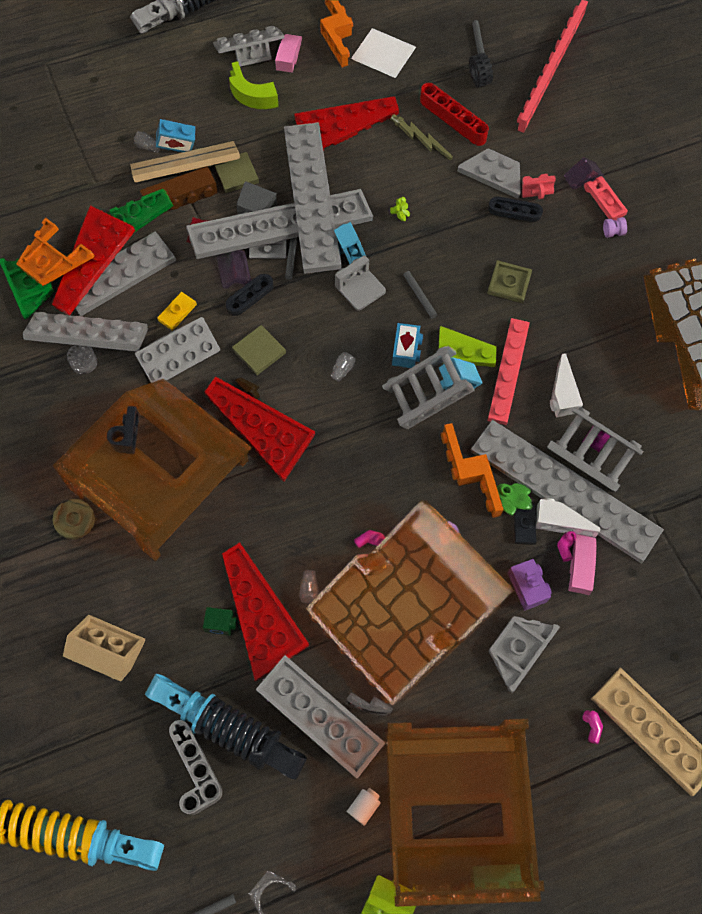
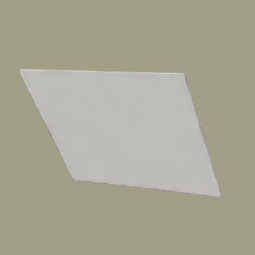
[351,28,416,78]

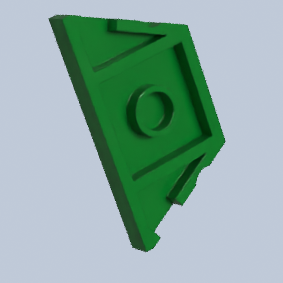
[0,258,54,319]

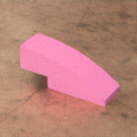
[275,34,302,73]
[568,534,596,595]

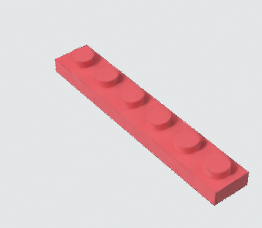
[487,318,530,425]

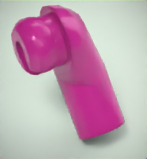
[354,530,385,548]
[557,531,577,562]
[583,710,603,744]

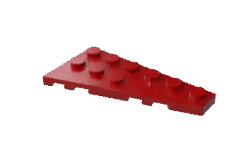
[294,96,399,151]
[52,205,136,316]
[205,377,315,482]
[222,542,309,682]

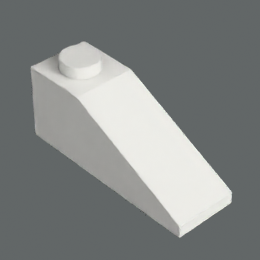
[550,354,583,418]
[536,498,600,538]

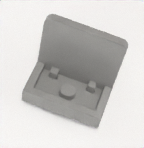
[335,255,386,311]

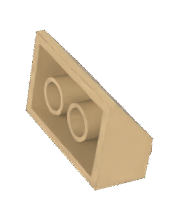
[63,615,145,681]

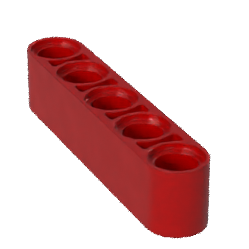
[420,83,489,146]

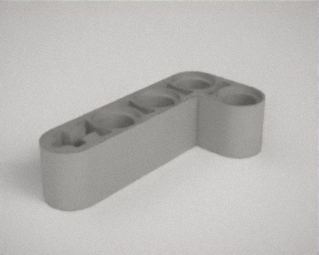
[169,720,222,815]

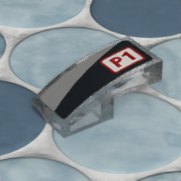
[346,693,393,715]

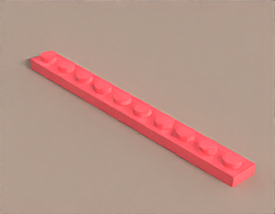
[517,0,588,133]

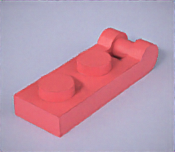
[584,176,628,220]

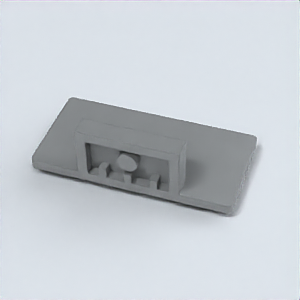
[213,26,284,67]
[135,317,220,387]

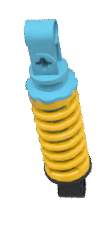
[0,798,164,871]

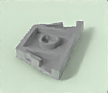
[457,149,521,199]
[489,616,560,693]

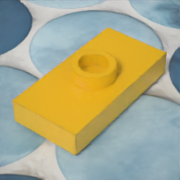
[157,292,197,331]

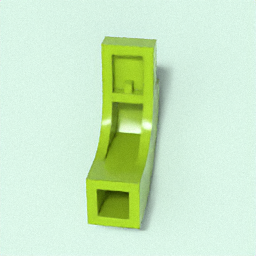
[229,62,279,109]

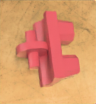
[521,174,556,199]

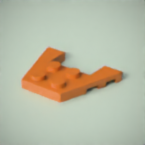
[16,218,94,286]

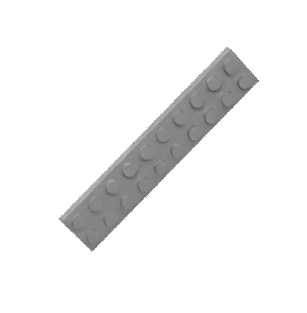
[284,122,341,274]
[186,189,373,259]
[470,420,664,564]

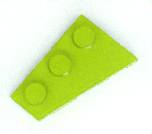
[438,326,496,367]

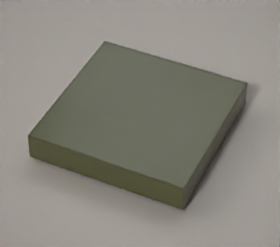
[214,152,259,193]
[487,260,532,303]
[232,325,286,375]

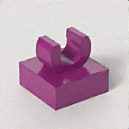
[582,427,610,452]

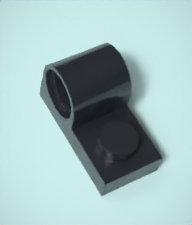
[107,406,140,454]

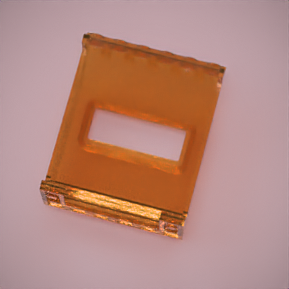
[53,378,252,561]
[385,719,544,907]

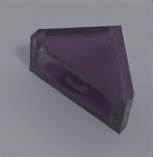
[564,157,604,189]

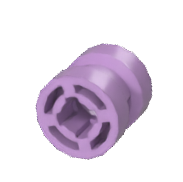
[603,217,627,238]

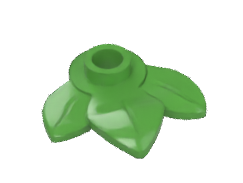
[497,483,533,516]

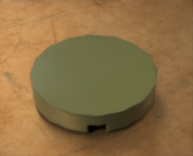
[52,499,95,540]

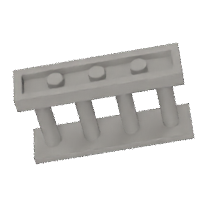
[382,346,475,429]
[547,407,644,492]

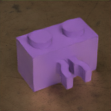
[508,559,551,611]

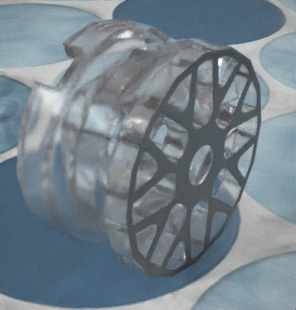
[67,345,97,374]

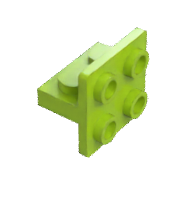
[361,875,420,914]

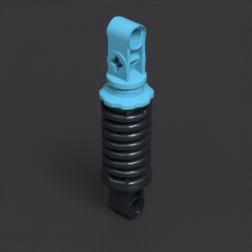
[145,674,307,780]

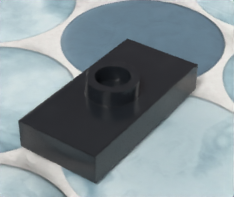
[514,504,536,545]

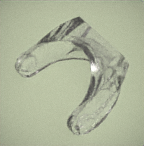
[249,871,297,914]

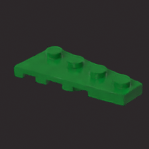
[107,189,174,233]

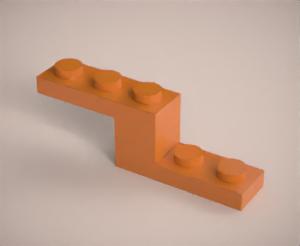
[320,0,353,68]
[441,423,504,518]

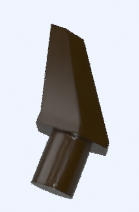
[235,377,260,400]

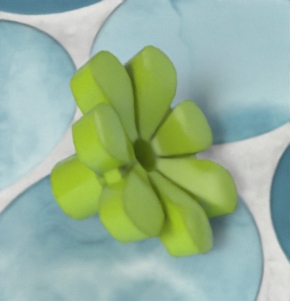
[390,197,410,221]

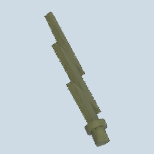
[390,114,453,160]

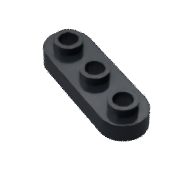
[488,196,543,222]
[226,274,274,316]

